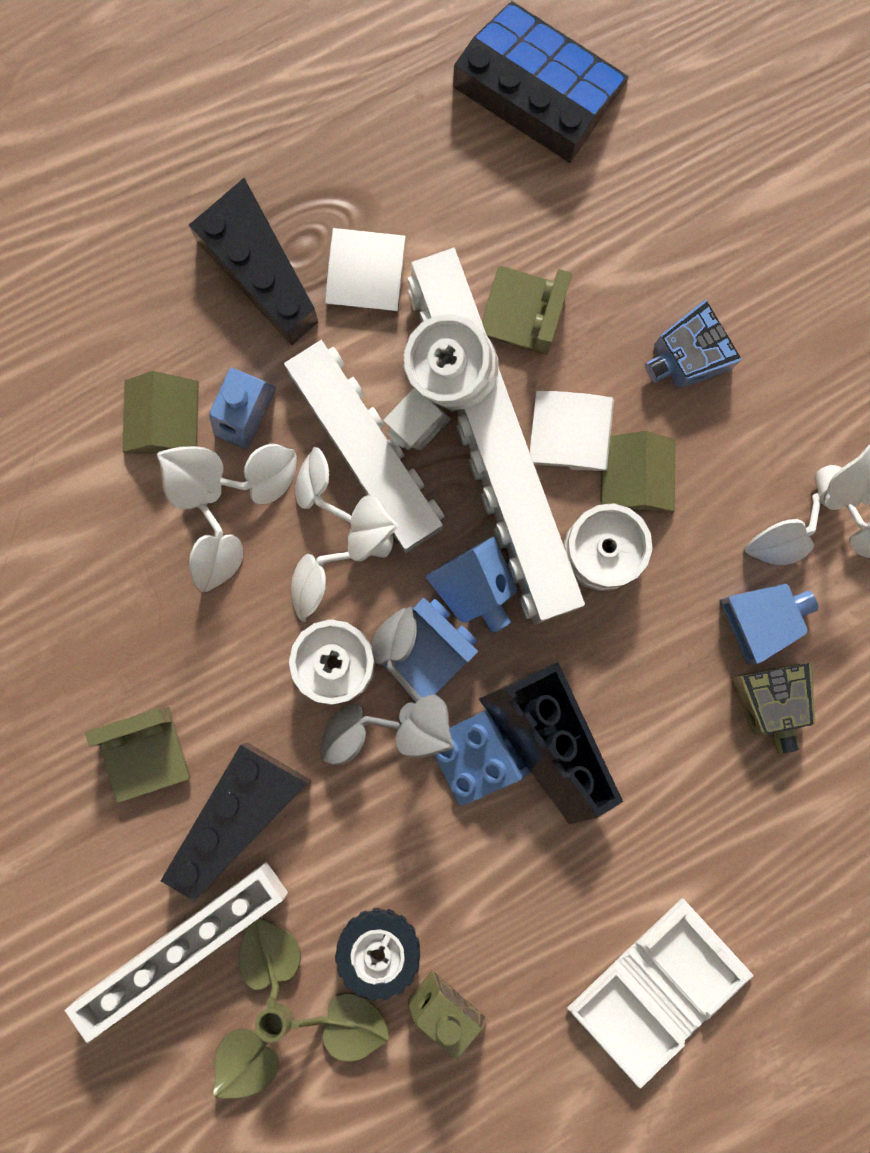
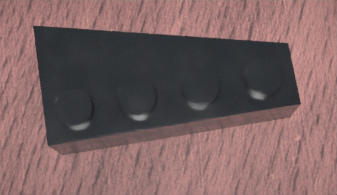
[189,178,318,346]
[479,662,623,824]
[160,743,311,901]

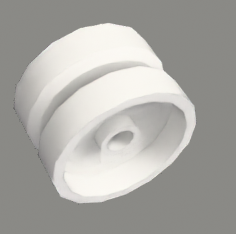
[404,314,498,410]
[563,504,652,591]
[289,620,376,704]

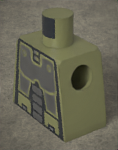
[731,663,815,754]
[407,971,487,1059]

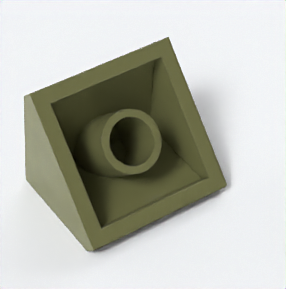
[123,371,199,454]
[601,431,676,513]

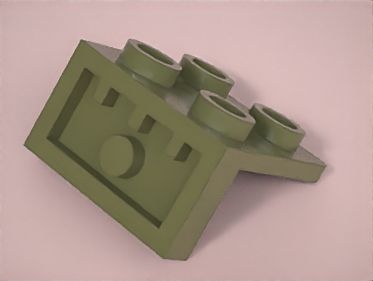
[482,266,572,355]
[85,707,190,802]

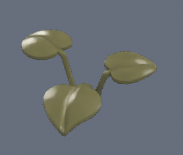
[213,918,389,1099]

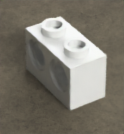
[384,387,451,451]

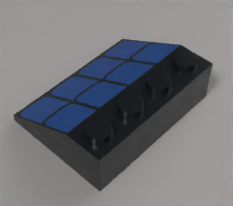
[453,0,629,163]

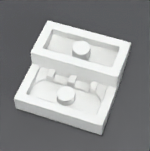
[325,228,406,311]
[530,391,614,471]

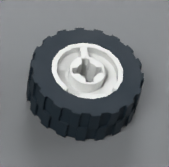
[335,908,420,1001]

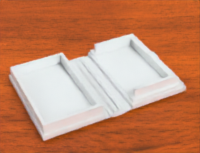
[567,898,754,1088]

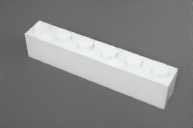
[284,340,445,554]
[65,861,288,1043]

